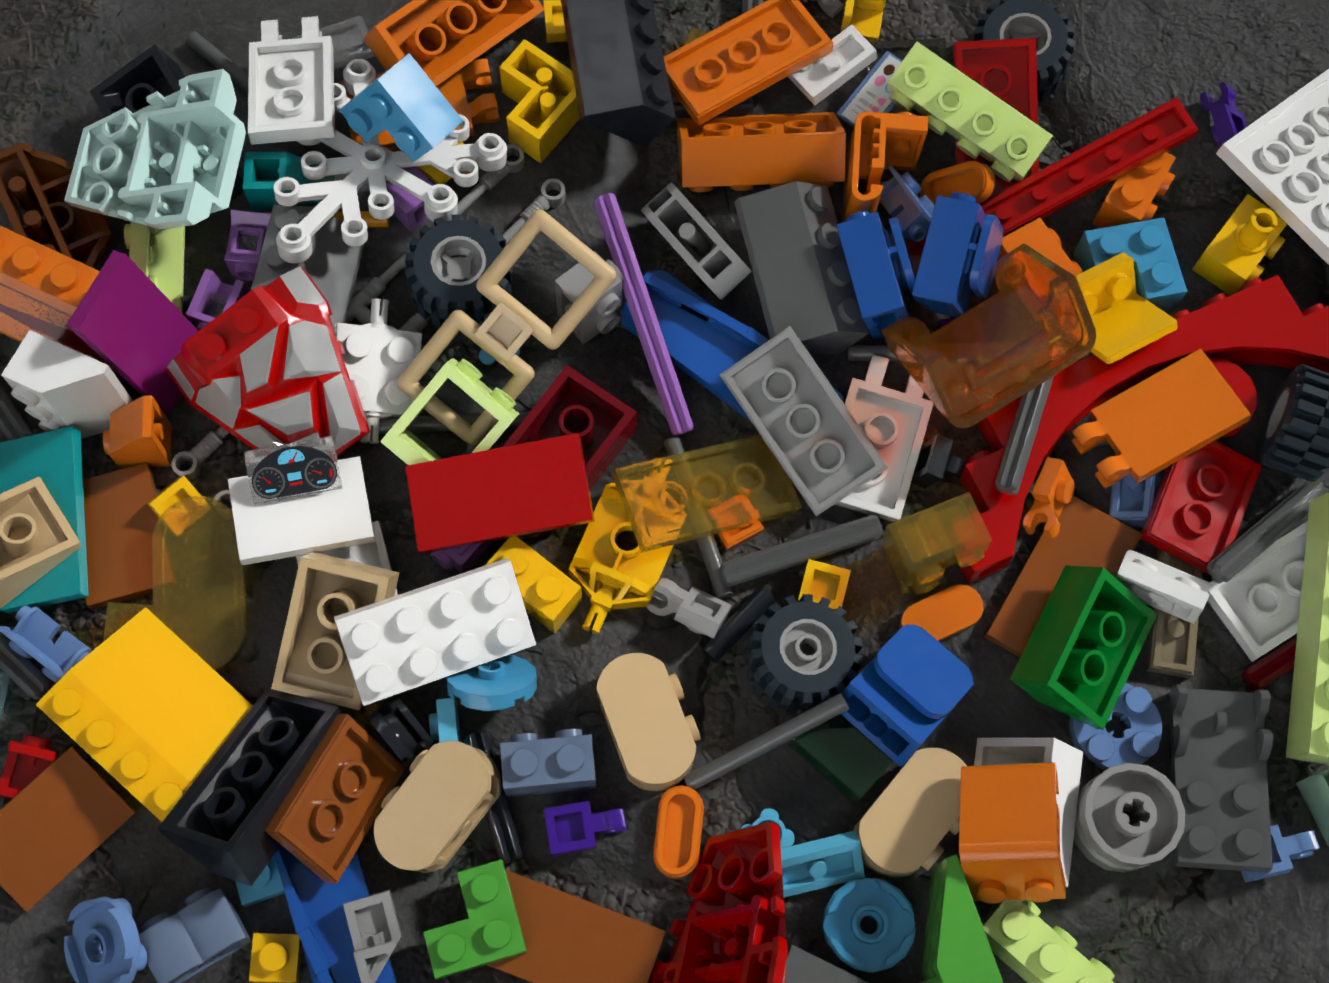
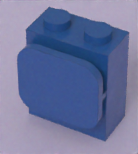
[912,192,1003,319]
[837,212,916,340]
[841,625,975,767]

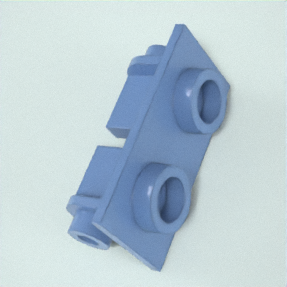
[879,164,935,242]
[0,605,92,683]

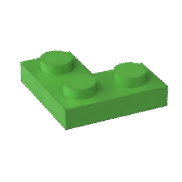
[423,859,527,980]

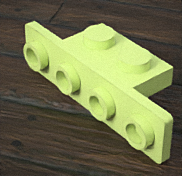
[124,222,185,314]

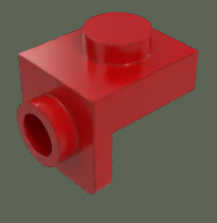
[0,733,60,798]

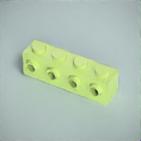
[887,41,1053,182]
[981,900,1115,983]

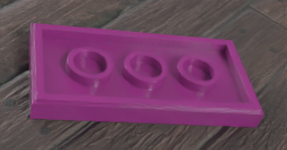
[67,250,198,415]

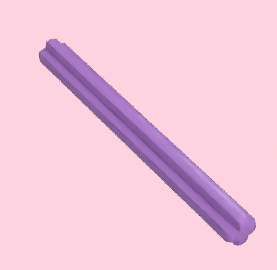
[594,193,693,436]

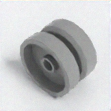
[1074,763,1185,873]

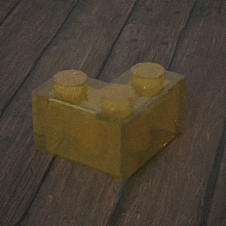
[881,492,992,595]

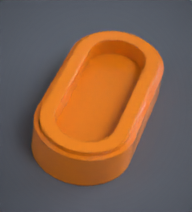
[919,161,995,205]
[899,584,983,642]
[653,786,704,879]

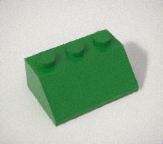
[1010,565,1157,730]

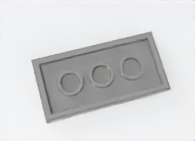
[720,326,888,517]

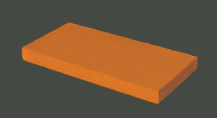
[664,0,833,126]

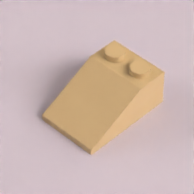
[0,476,81,609]
[271,552,400,710]

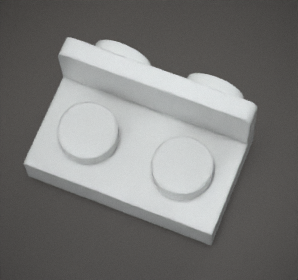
[1115,550,1210,624]

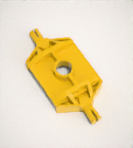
[569,458,686,635]

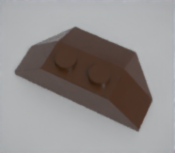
[0,142,114,268]

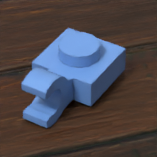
[1241,824,1320,882]

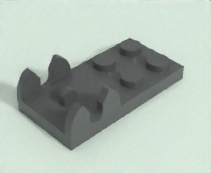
[1168,684,1273,873]

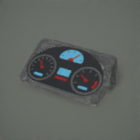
[244,437,343,505]

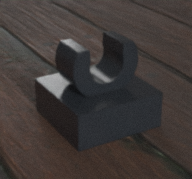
[911,434,965,489]

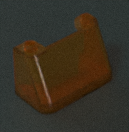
[881,243,1096,428]

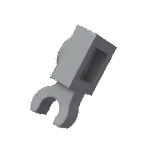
[647,578,732,639]

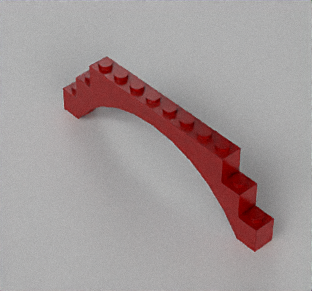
[945,275,1329,584]

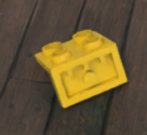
[1053,252,1177,364]

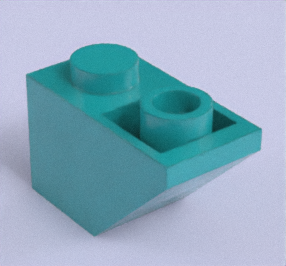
[243,152,336,212]

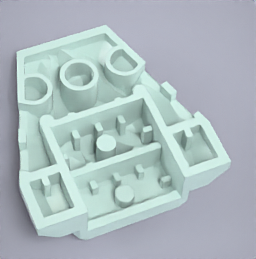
[64,69,246,230]

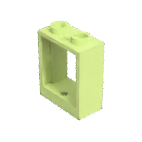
[380,358,519,465]

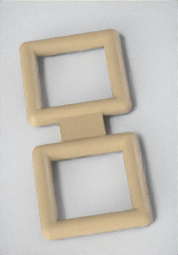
[397,209,617,446]

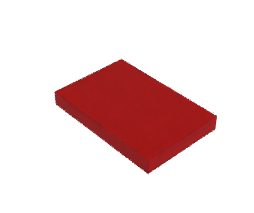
[1140,440,1262,576]

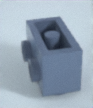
[500,729,596,798]

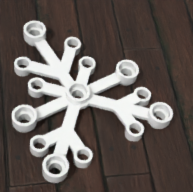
[274,59,507,263]

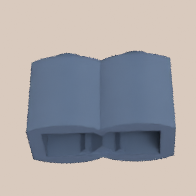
[139,887,252,983]

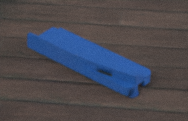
[621,270,844,423]
[274,845,397,983]

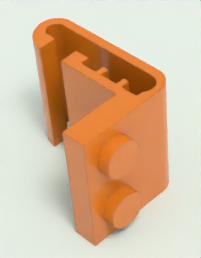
[842,111,928,223]
[959,762,1066,904]

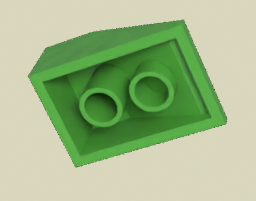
[919,854,1004,983]

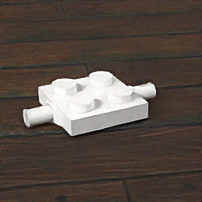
[334,299,422,444]

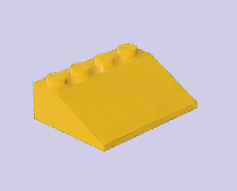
[36,607,253,822]

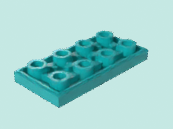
[0,426,89,614]

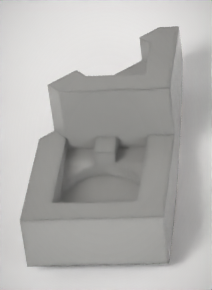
[343,890,401,983]

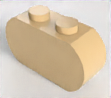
[596,653,701,791]
[374,741,502,873]
[854,748,967,878]

